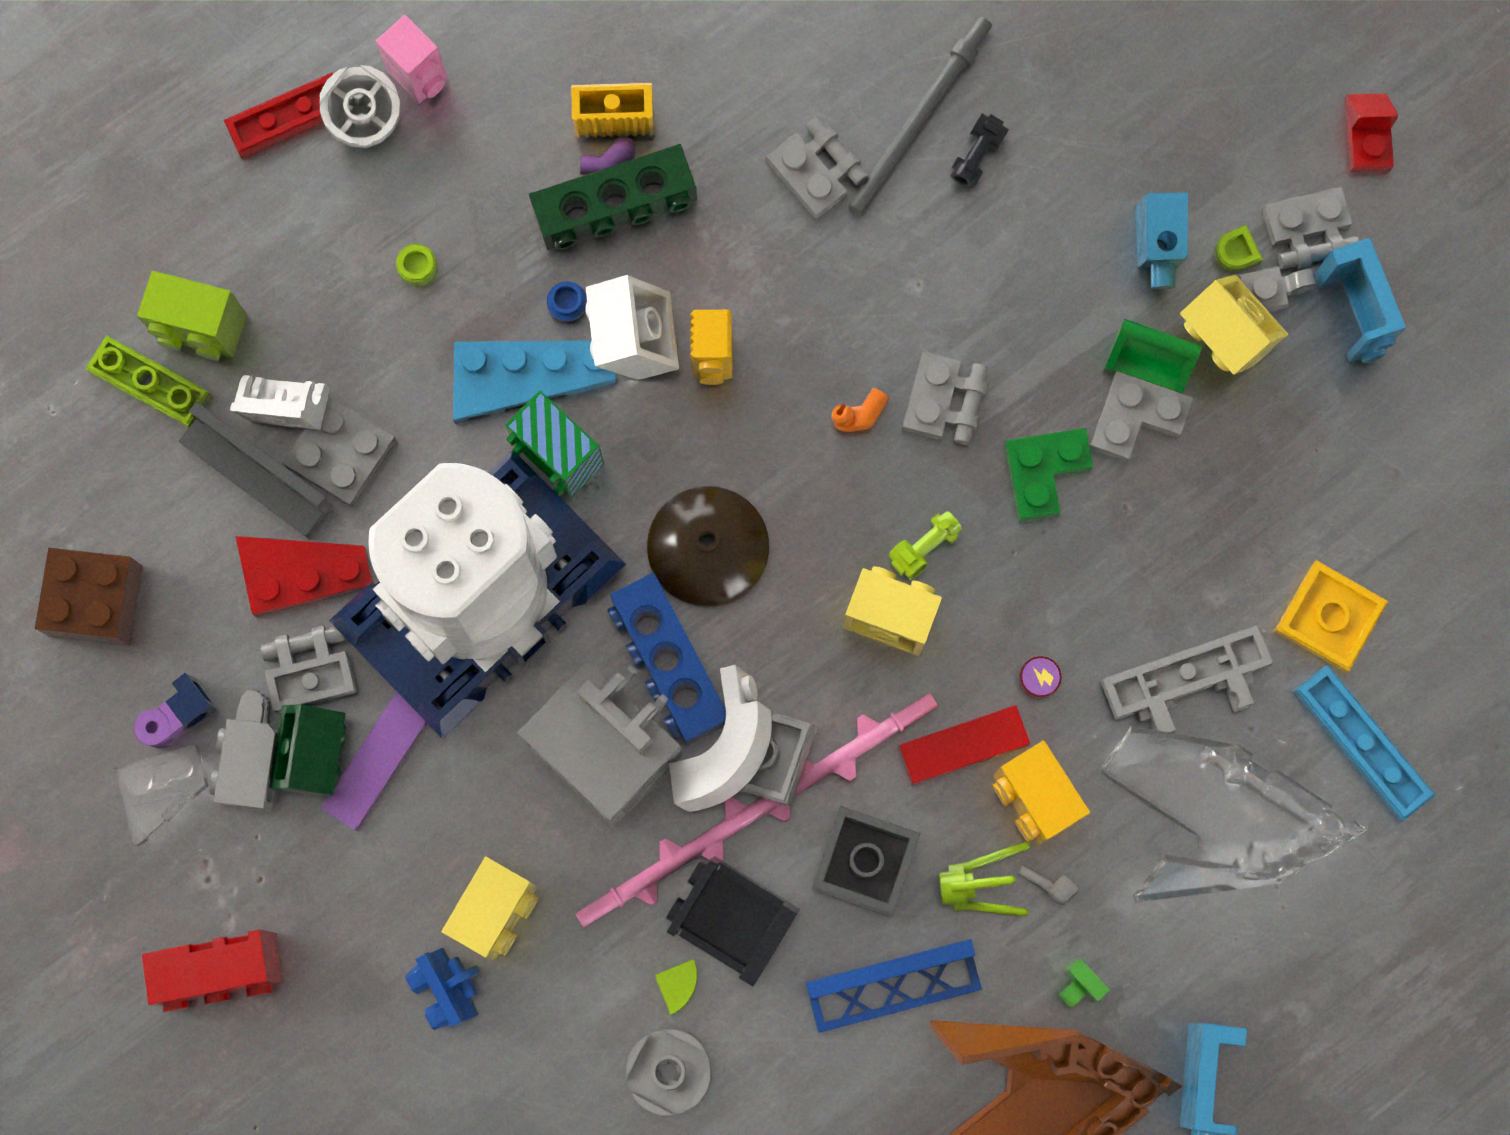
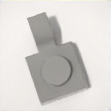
[1239,266,1315,312]

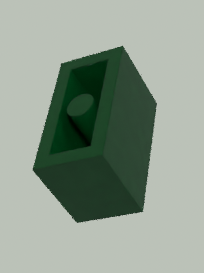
[269,704,346,796]

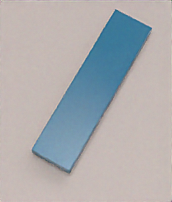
[1293,664,1435,822]

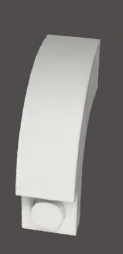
[669,665,772,812]

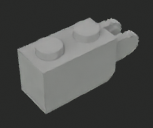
[210,689,278,812]

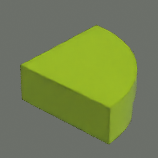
[655,959,697,1015]

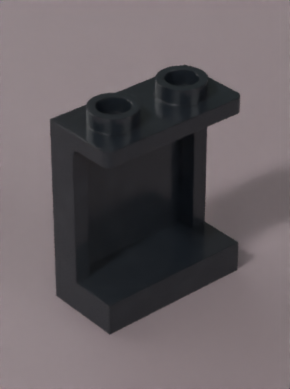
[666,856,800,986]

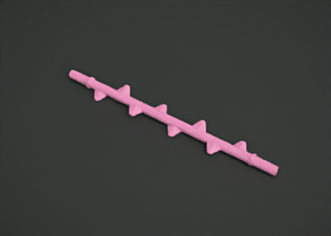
[575,693,938,928]

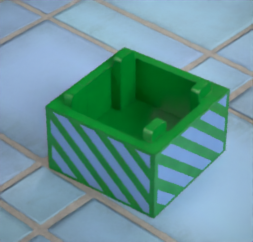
[505,390,605,499]

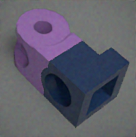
[134,673,218,748]

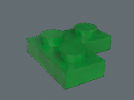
[1004,428,1093,522]

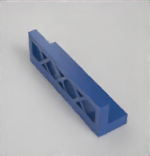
[805,939,982,1033]

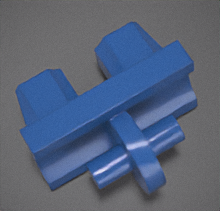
[405,948,481,1030]

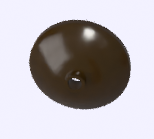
[647,486,769,608]

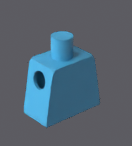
[1135,192,1188,289]

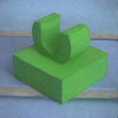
[1058,958,1110,1007]

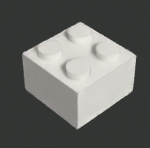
[586,275,679,380]

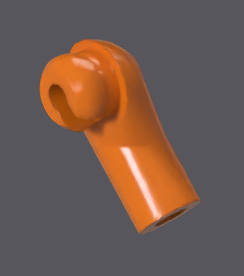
[831,388,890,432]

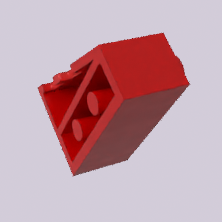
[142,929,284,1013]

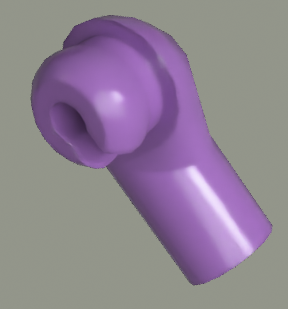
[580,137,636,175]

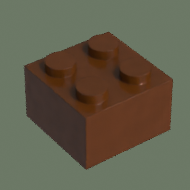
[35,547,143,646]

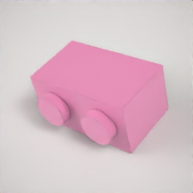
[375,15,448,104]

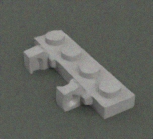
[1101,625,1273,740]

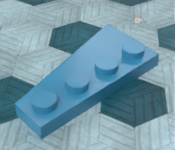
[453,340,616,424]

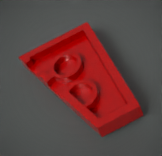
[235,536,374,617]

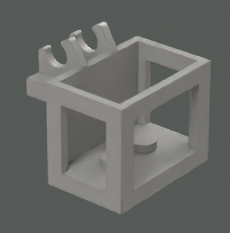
[517,659,683,827]

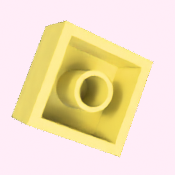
[1180,274,1289,375]
[843,566,942,657]
[441,856,539,960]

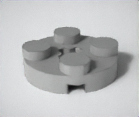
[626,1029,711,1116]

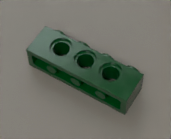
[529,144,697,250]

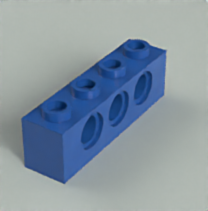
[607,572,726,746]

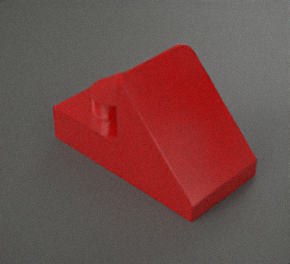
[1345,94,1398,172]

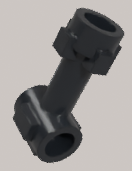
[951,113,1009,187]

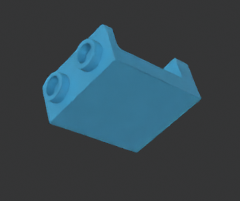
[1314,238,1406,364]
[1179,1023,1247,1135]

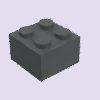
[812,806,921,917]

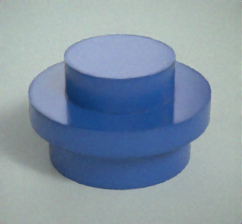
[547,281,587,322]

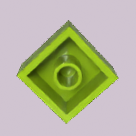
[137,270,247,361]

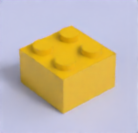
[992,740,1090,846]

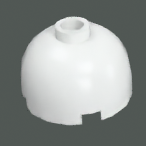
[320,65,400,148]

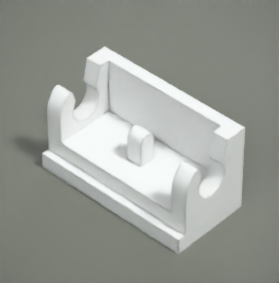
[230,375,330,430]

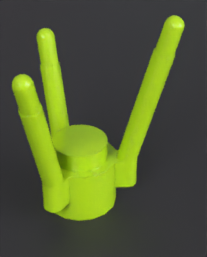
[939,842,1030,916]

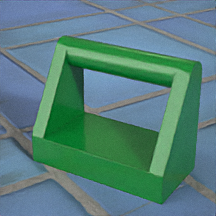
[1104,319,1202,394]

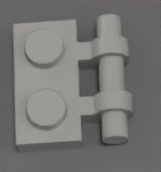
[766,116,868,220]
[1262,187,1359,270]
[902,351,989,445]
[260,625,357,713]

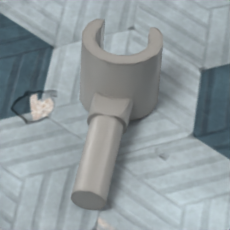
[1018,865,1078,904]

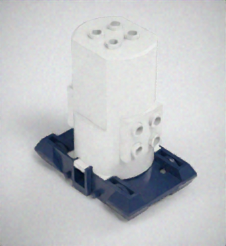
[329,450,626,739]

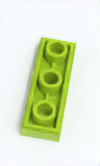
[85,335,212,428]

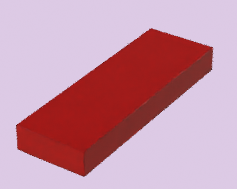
[224,72,333,159]
[898,705,1030,786]

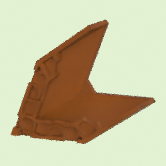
[930,1020,1182,1135]

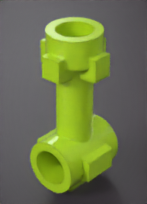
[888,511,963,580]

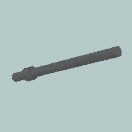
[848,17,992,215]

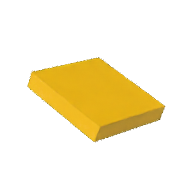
[1274,560,1389,673]

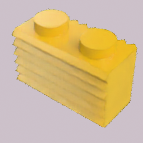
[571,83,654,139]
[690,309,732,385]

